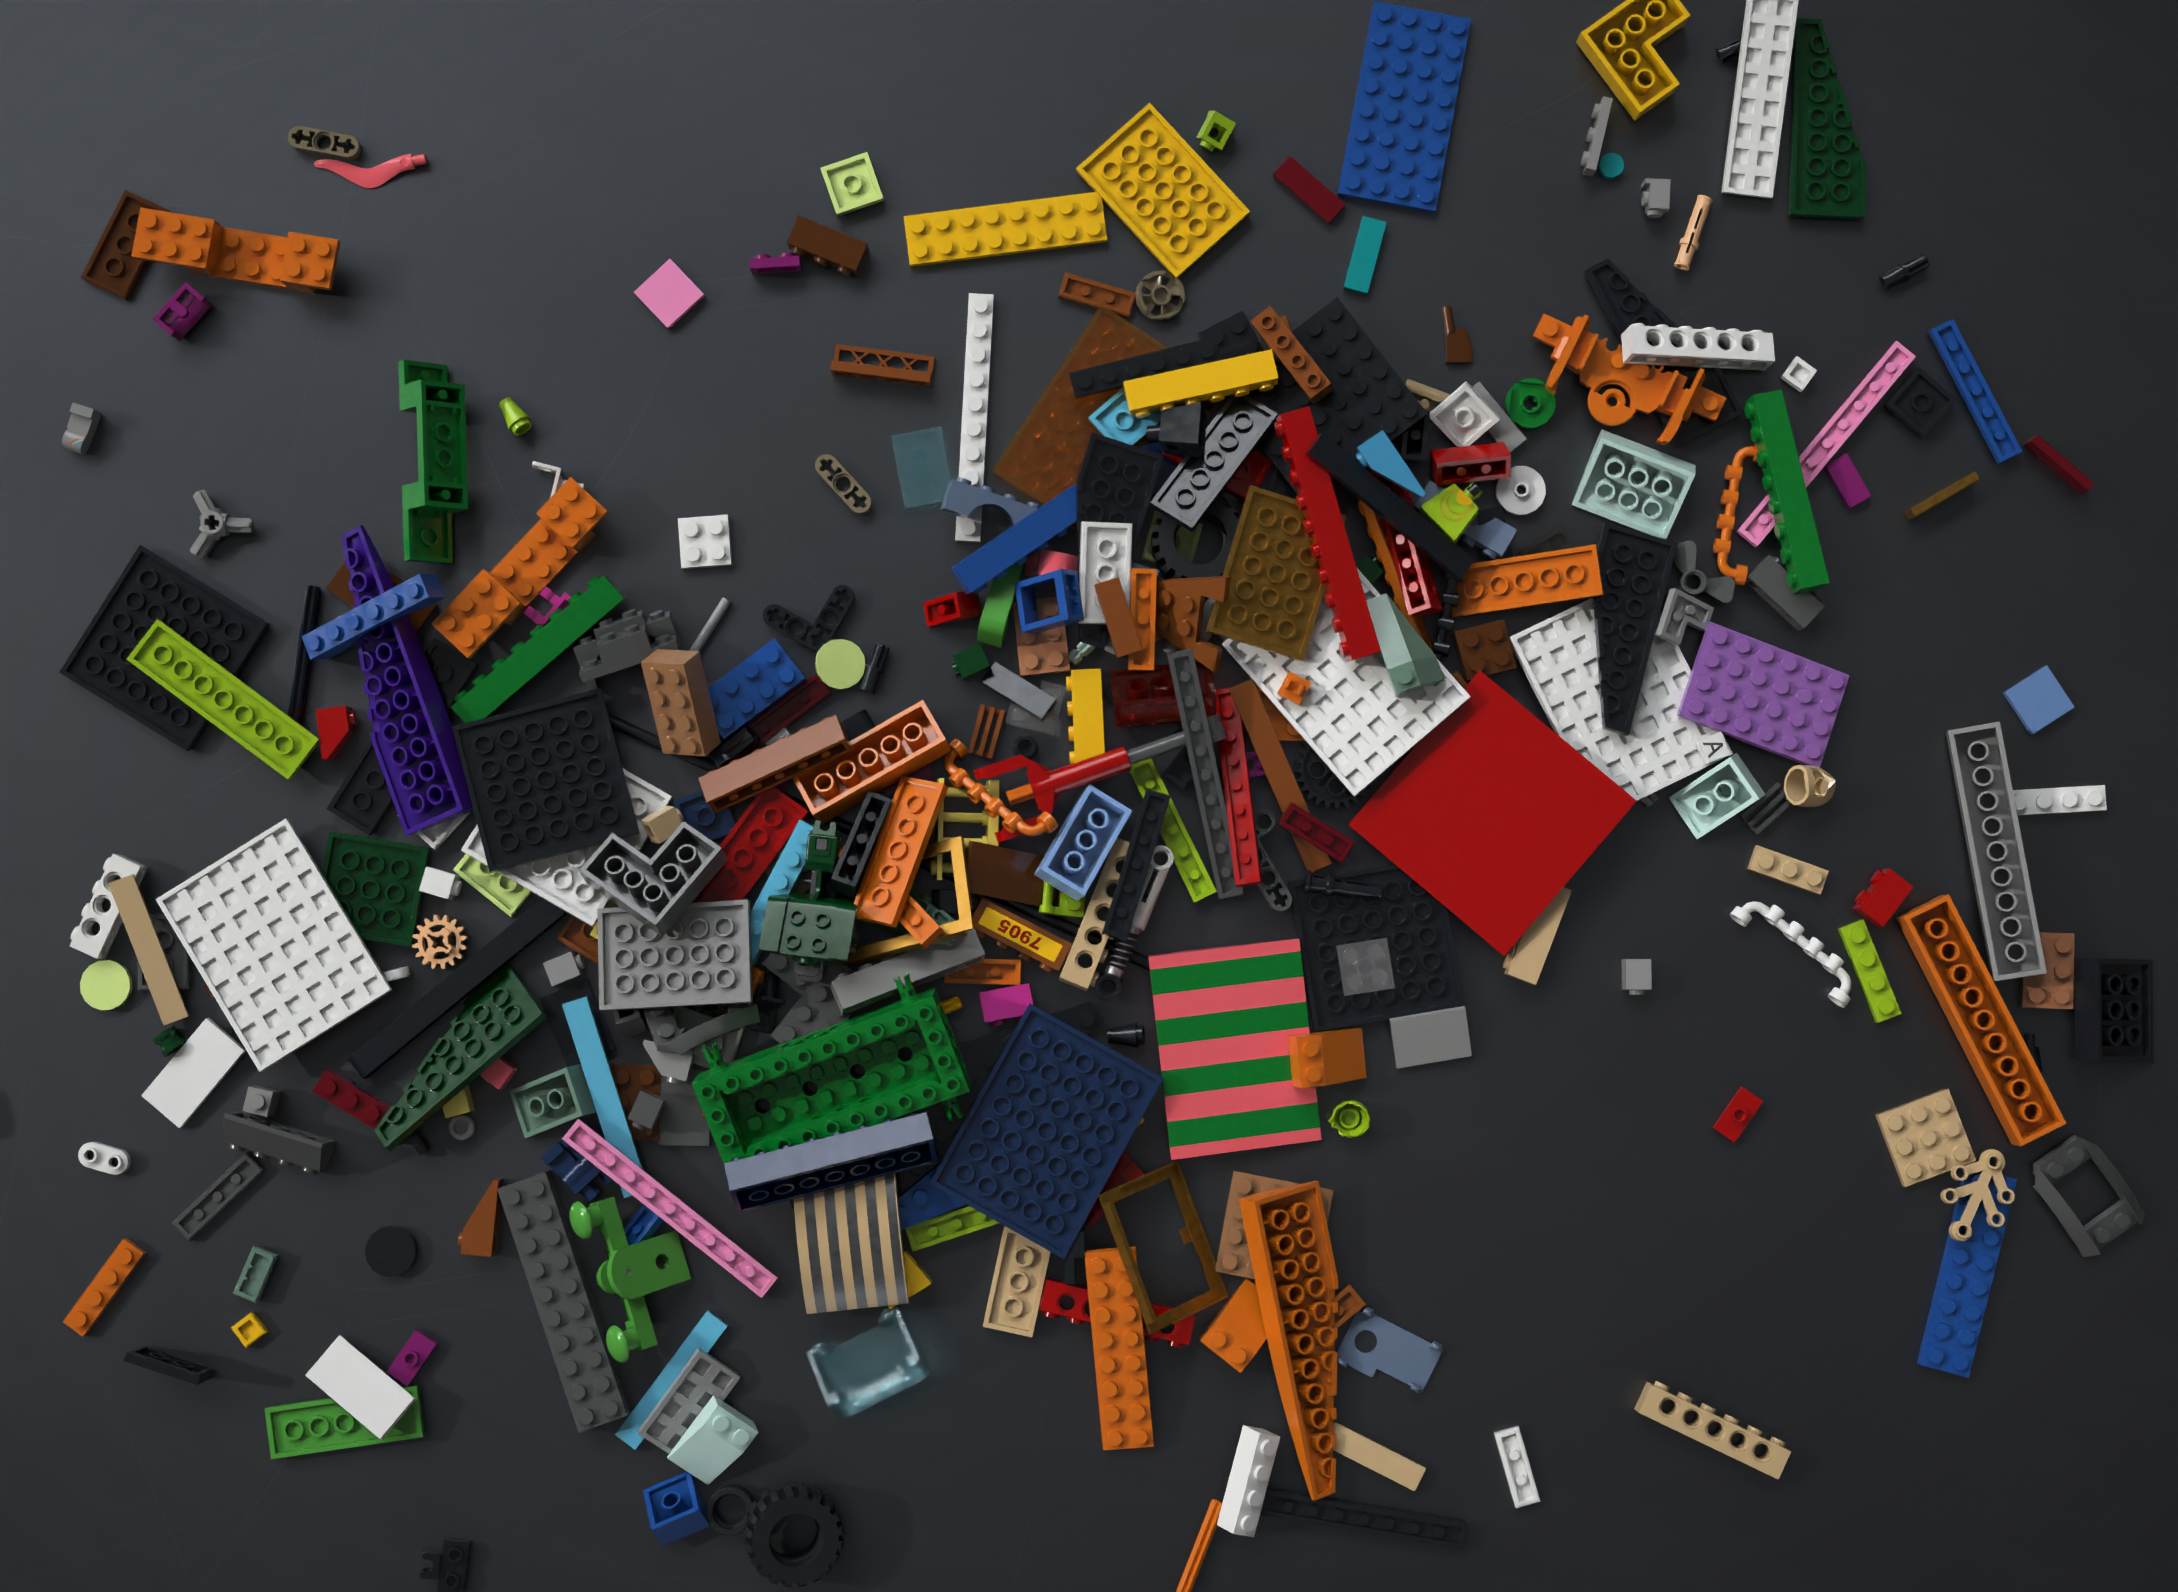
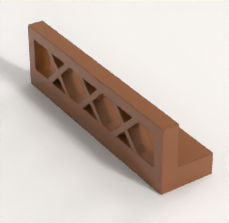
[830,344,935,387]

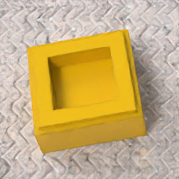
[231,1311,269,1348]

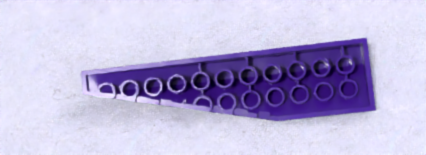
[341,525,473,836]

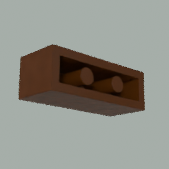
[787,215,869,277]

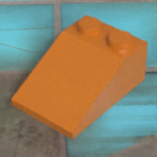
[1288,1027,1367,1089]
[1199,1278,1267,1373]

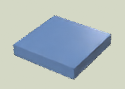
[2003,665,2074,735]

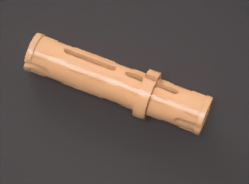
[1674,195,1713,271]

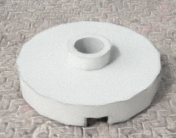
[1495,466,1546,516]

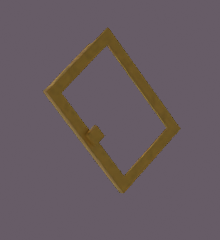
[830,836,974,966]
[1098,1161,1228,1334]

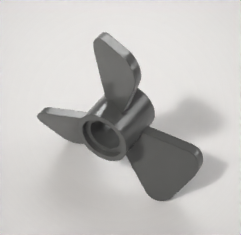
[1661,540,1735,611]

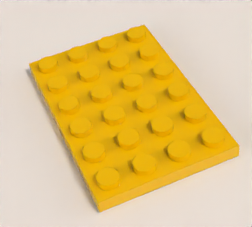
[1076,102,1250,278]

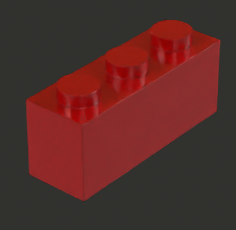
[1430,442,1511,486]

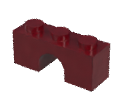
[312,1069,392,1129]

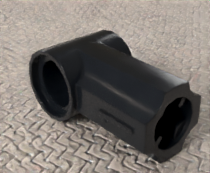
[709,724,760,769]

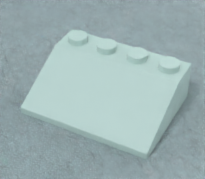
[1572,429,1696,540]

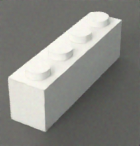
[1217,1425,1280,1537]

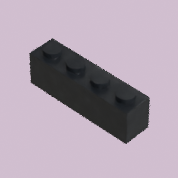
[831,791,892,898]

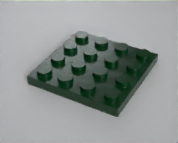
[322,831,431,947]

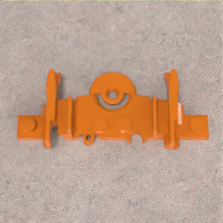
[1532,313,1726,446]

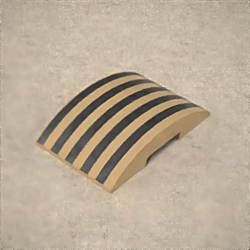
[794,1173,909,1314]

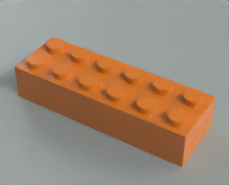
[793,700,952,824]

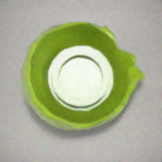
[1328,1100,1371,1138]

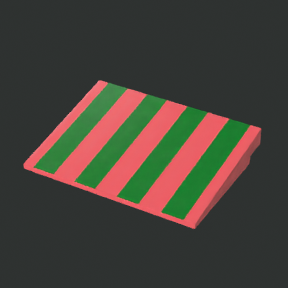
[1148,938,1322,1160]

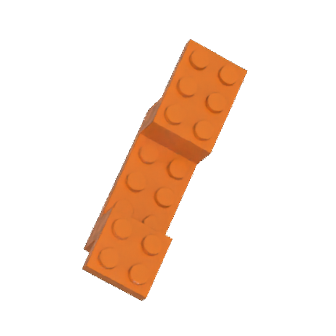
[131,207,340,294]
[431,477,609,659]

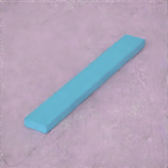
[562,996,643,1198]

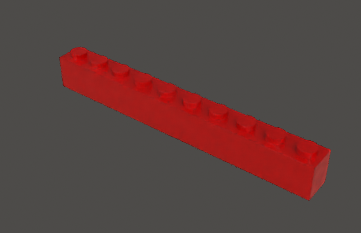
[1274,406,1381,662]

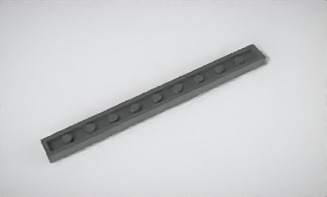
[1167,648,1244,899]

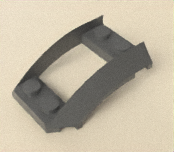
[642,1002,760,1056]
[2033,1135,2145,1257]

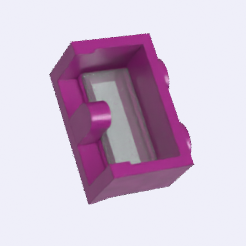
[152,282,213,342]

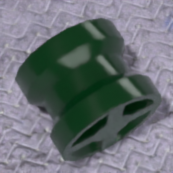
[153,1026,186,1057]

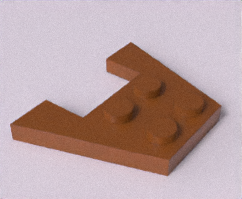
[1155,576,1231,673]

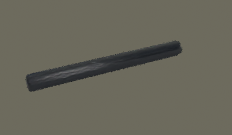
[288,585,321,725]

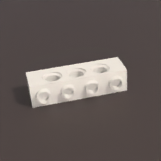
[70,854,148,959]

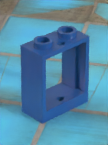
[1015,569,1084,634]

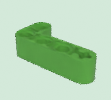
[977,561,1026,648]

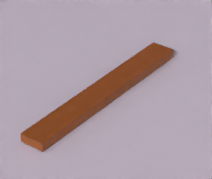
[1228,678,1332,872]

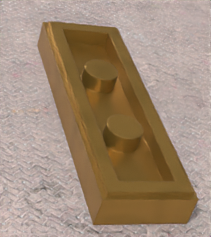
[1904,471,1980,520]

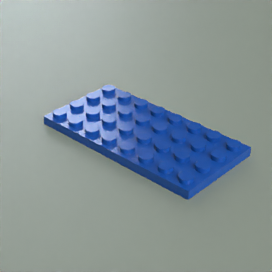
[1337,1,1471,214]

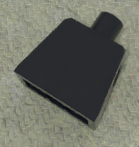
[1146,402,1207,457]

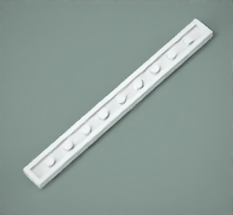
[955,293,994,543]

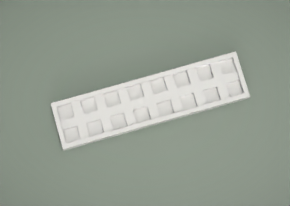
[1721,0,1799,199]

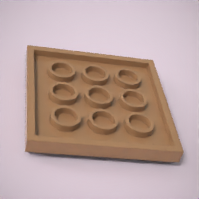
[1215,1170,1334,1279]

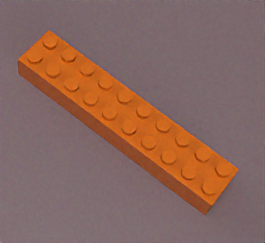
[1896,894,2067,1146]

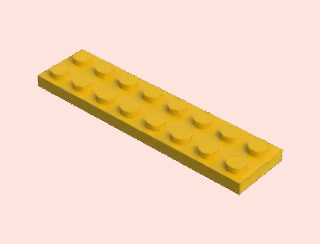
[904,192,1107,267]

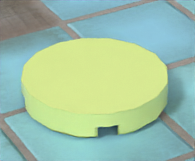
[815,639,865,689]
[80,960,133,1010]

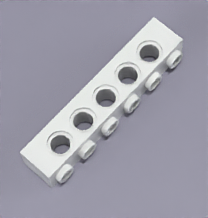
[1621,323,1775,371]

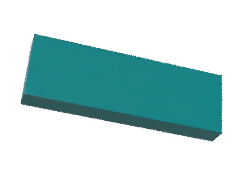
[1343,216,1387,295]

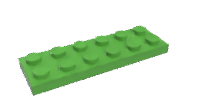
[264,1385,425,1459]

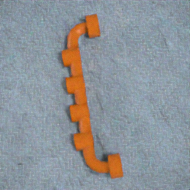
[1713,443,1759,586]
[944,739,1058,836]

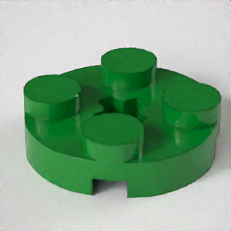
[1504,378,1556,429]

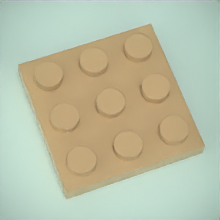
[1875,1089,1976,1187]

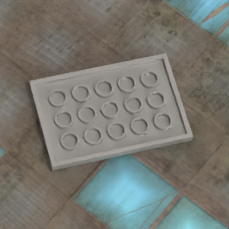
[597,900,753,1011]

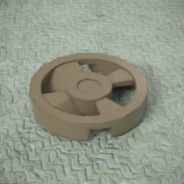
[1135,270,1186,321]

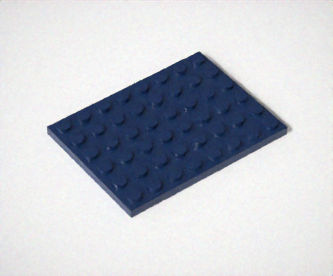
[930,1003,1164,1259]

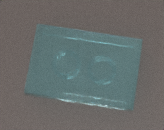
[891,426,951,510]

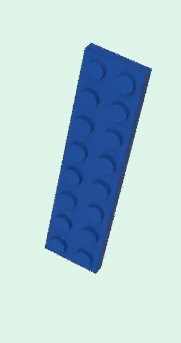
[1917,1171,2017,1378]

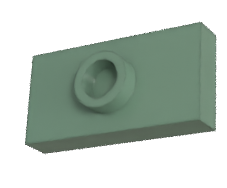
[233,1245,278,1303]

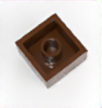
[1451,619,1517,683]

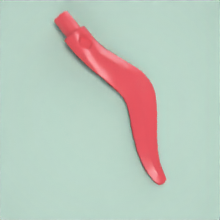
[314,153,428,188]

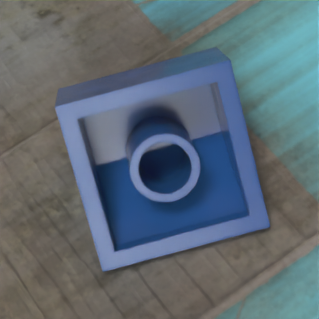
[643,1471,710,1546]

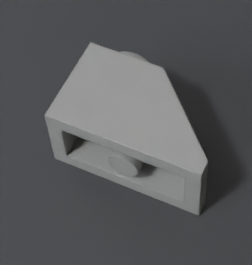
[643,1039,696,1085]

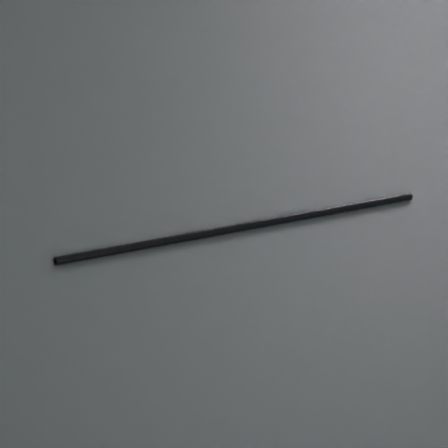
[608,713,1150,971]

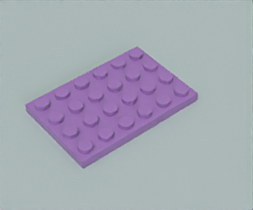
[1677,622,1850,767]

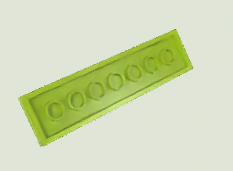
[127,619,320,780]

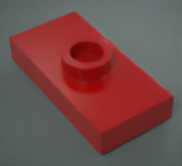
[1712,1086,1763,1143]

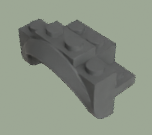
[573,609,684,691]

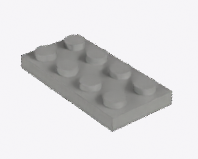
[638,1348,740,1454]

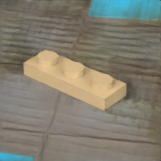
[1747,845,1829,895]

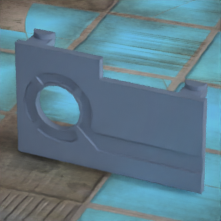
[1336,1306,1443,1394]

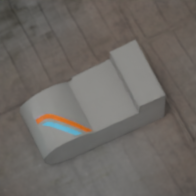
[62,403,102,455]

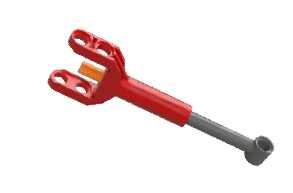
[973,714,1227,843]

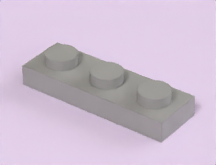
[1580,96,1613,177]

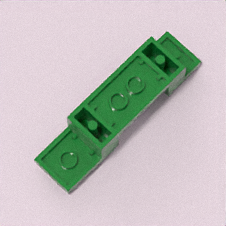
[398,360,468,564]

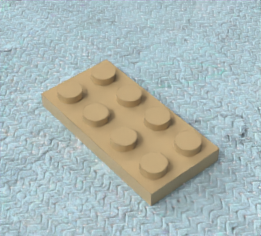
[983,1226,1051,1337]

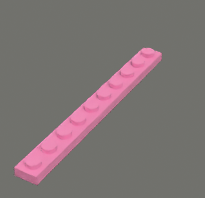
[1736,341,1916,548]
[562,1118,778,1298]

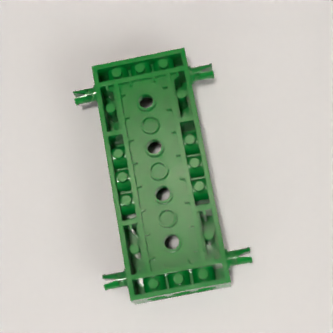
[692,973,972,1163]

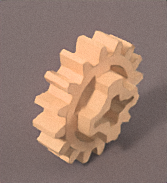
[412,915,469,969]

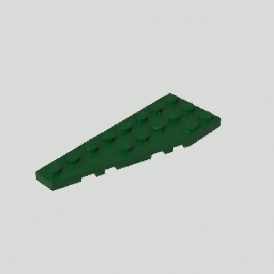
[1788,18,1867,219]
[374,963,547,1151]

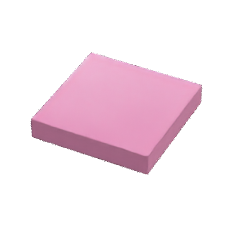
[634,259,705,330]

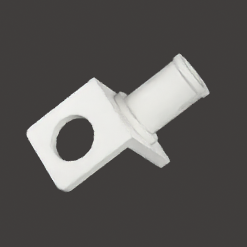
[532,461,584,498]

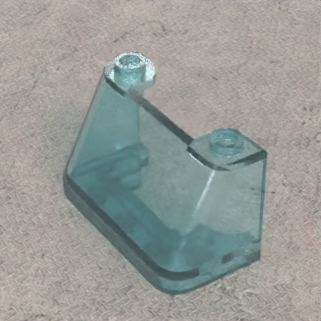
[806,1307,930,1418]

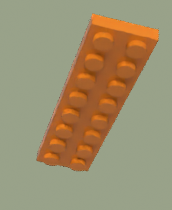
[1085,1246,1154,1450]

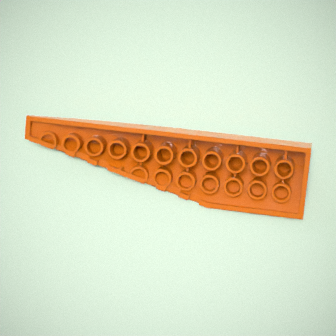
[1239,1181,1338,1501]

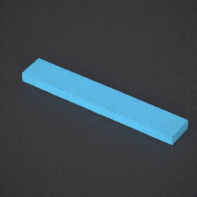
[615,1310,728,1450]

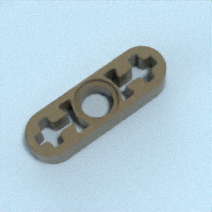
[288,126,362,160]
[815,454,872,515]

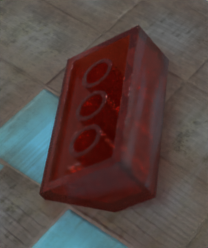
[1110,662,1216,727]

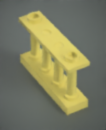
[930,778,1000,881]

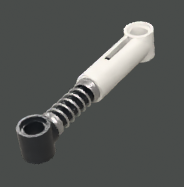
[1094,845,1174,1001]

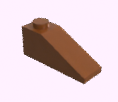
[458,1178,504,1257]

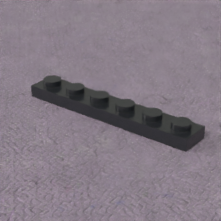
[1069,336,1222,399]
[1102,789,1171,942]

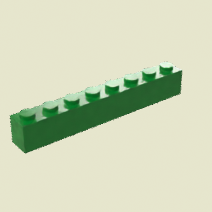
[1745,389,1830,594]
[451,575,626,723]

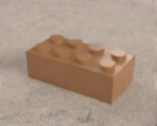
[641,649,721,757]

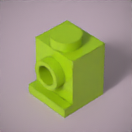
[1196,111,1236,152]

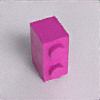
[979,983,1034,1026]

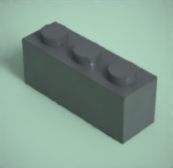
[1746,555,1825,631]

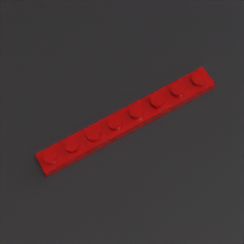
[1213,688,1262,887]

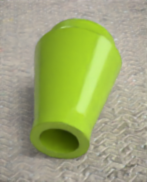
[499,397,532,436]

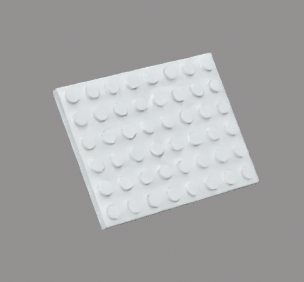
[1222,568,1471,797]
[1509,598,1733,800]
[156,818,392,1072]

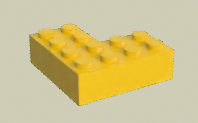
[1576,0,1691,121]

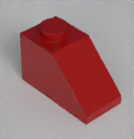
[923,592,982,627]
[316,705,357,761]

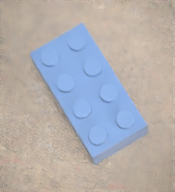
[1034,784,1132,901]

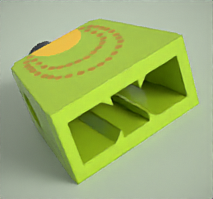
[1420,482,1483,544]

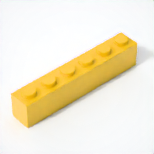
[1123,349,1279,418]

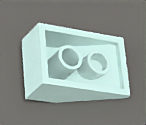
[1669,753,1765,839]
[667,1395,758,1485]

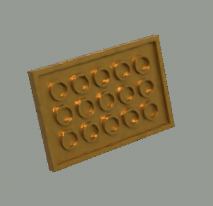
[1206,485,1347,662]

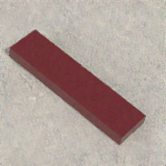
[747,673,832,753]

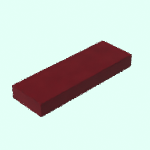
[1273,156,1346,225]
[2023,435,2094,495]
[1278,802,1355,863]

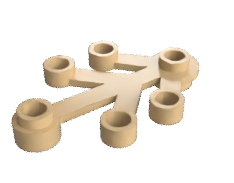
[1940,1149,2015,1241]

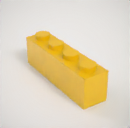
[1066,668,1105,764]

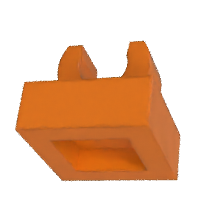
[1277,671,1312,706]

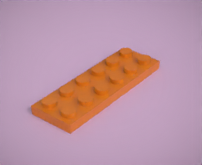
[1446,544,1604,618]
[854,776,948,928]

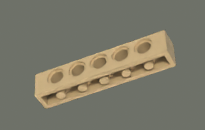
[1059,838,1130,991]
[1634,1381,1791,1480]

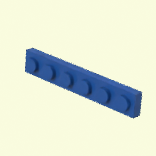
[1928,319,2023,464]

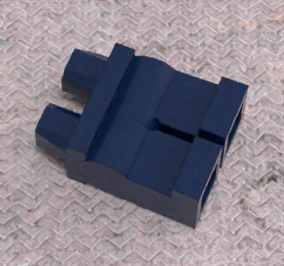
[541,1139,614,1201]

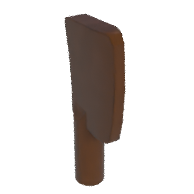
[1441,306,1472,364]

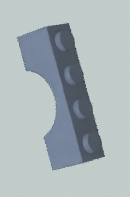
[940,477,1041,527]
[1414,481,1517,560]

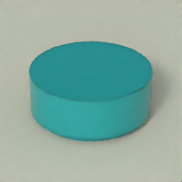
[1598,153,1624,179]

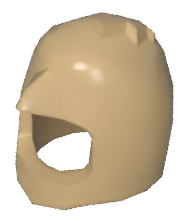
[1784,765,1836,807]

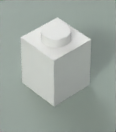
[419,866,462,900]

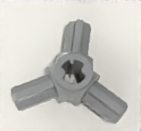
[190,490,253,558]

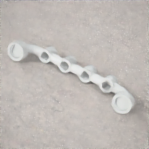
[1730,901,1851,1008]

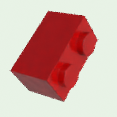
[1853,868,1913,927]

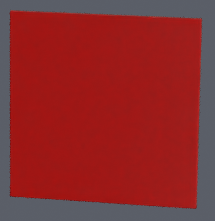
[1348,670,1637,956]

